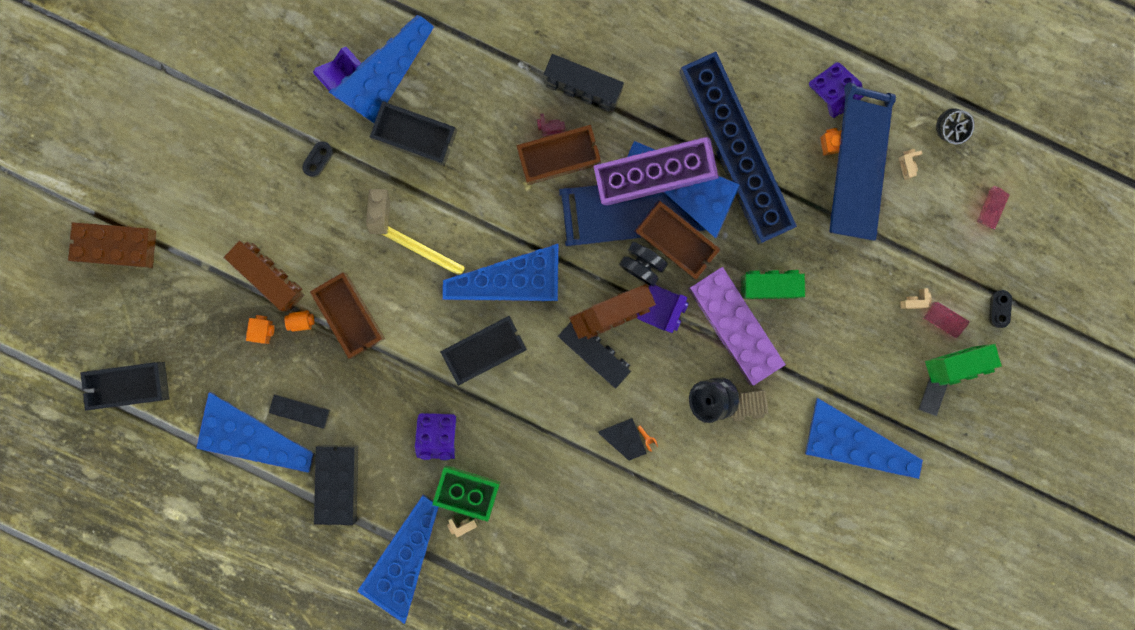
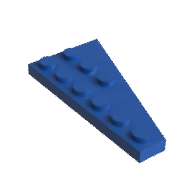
[328,15,434,123]
[627,141,740,239]
[443,244,558,301]
[196,392,314,473]
[805,398,923,479]
[357,494,439,624]

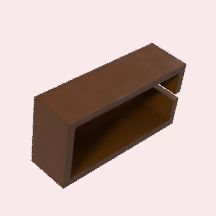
[516,125,601,186]
[634,201,721,280]
[68,222,156,268]
[223,240,304,312]
[310,272,385,359]
[569,283,656,339]

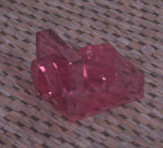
[537,113,565,136]

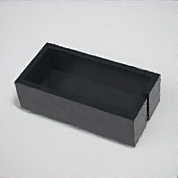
[543,54,624,112]
[370,101,457,167]
[440,316,528,386]
[558,322,632,389]
[80,362,170,411]
[314,445,359,525]

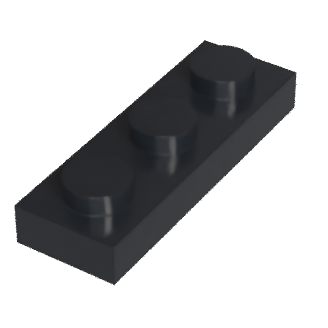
[269,394,330,429]

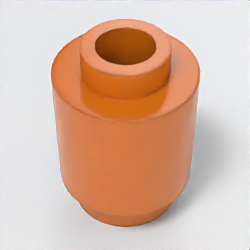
[284,310,315,332]

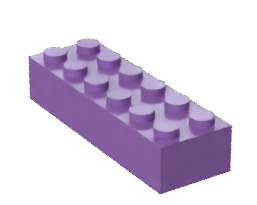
[594,137,718,206]
[688,267,785,386]

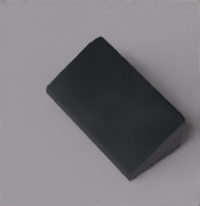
[918,377,948,416]

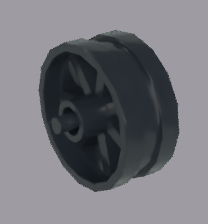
[936,108,975,145]

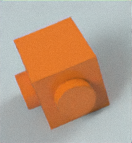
[820,128,842,156]
[246,315,275,344]

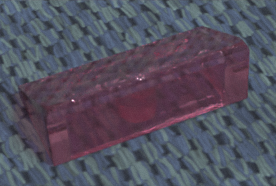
[977,186,1010,230]
[924,302,970,338]

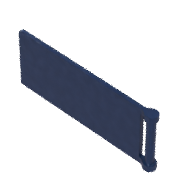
[829,83,896,241]
[559,185,707,247]

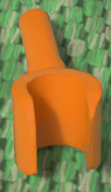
[637,425,658,452]

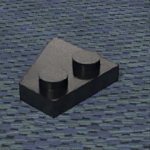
[598,418,647,461]

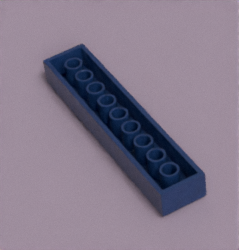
[679,52,797,245]

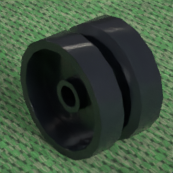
[618,242,668,287]
[689,377,739,423]

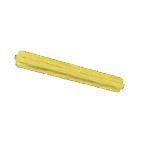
[382,226,465,275]

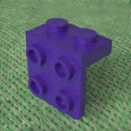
[313,47,361,99]
[809,62,864,118]
[637,285,689,333]
[415,413,456,460]

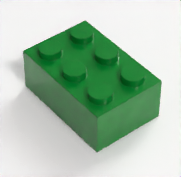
[741,270,805,299]
[925,344,1002,386]
[432,465,501,522]

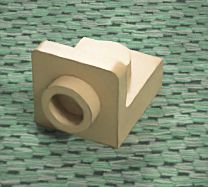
[898,149,922,180]
[901,288,932,309]
[447,517,479,537]

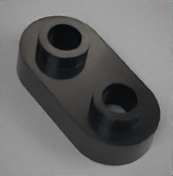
[302,141,333,178]
[989,290,1012,328]

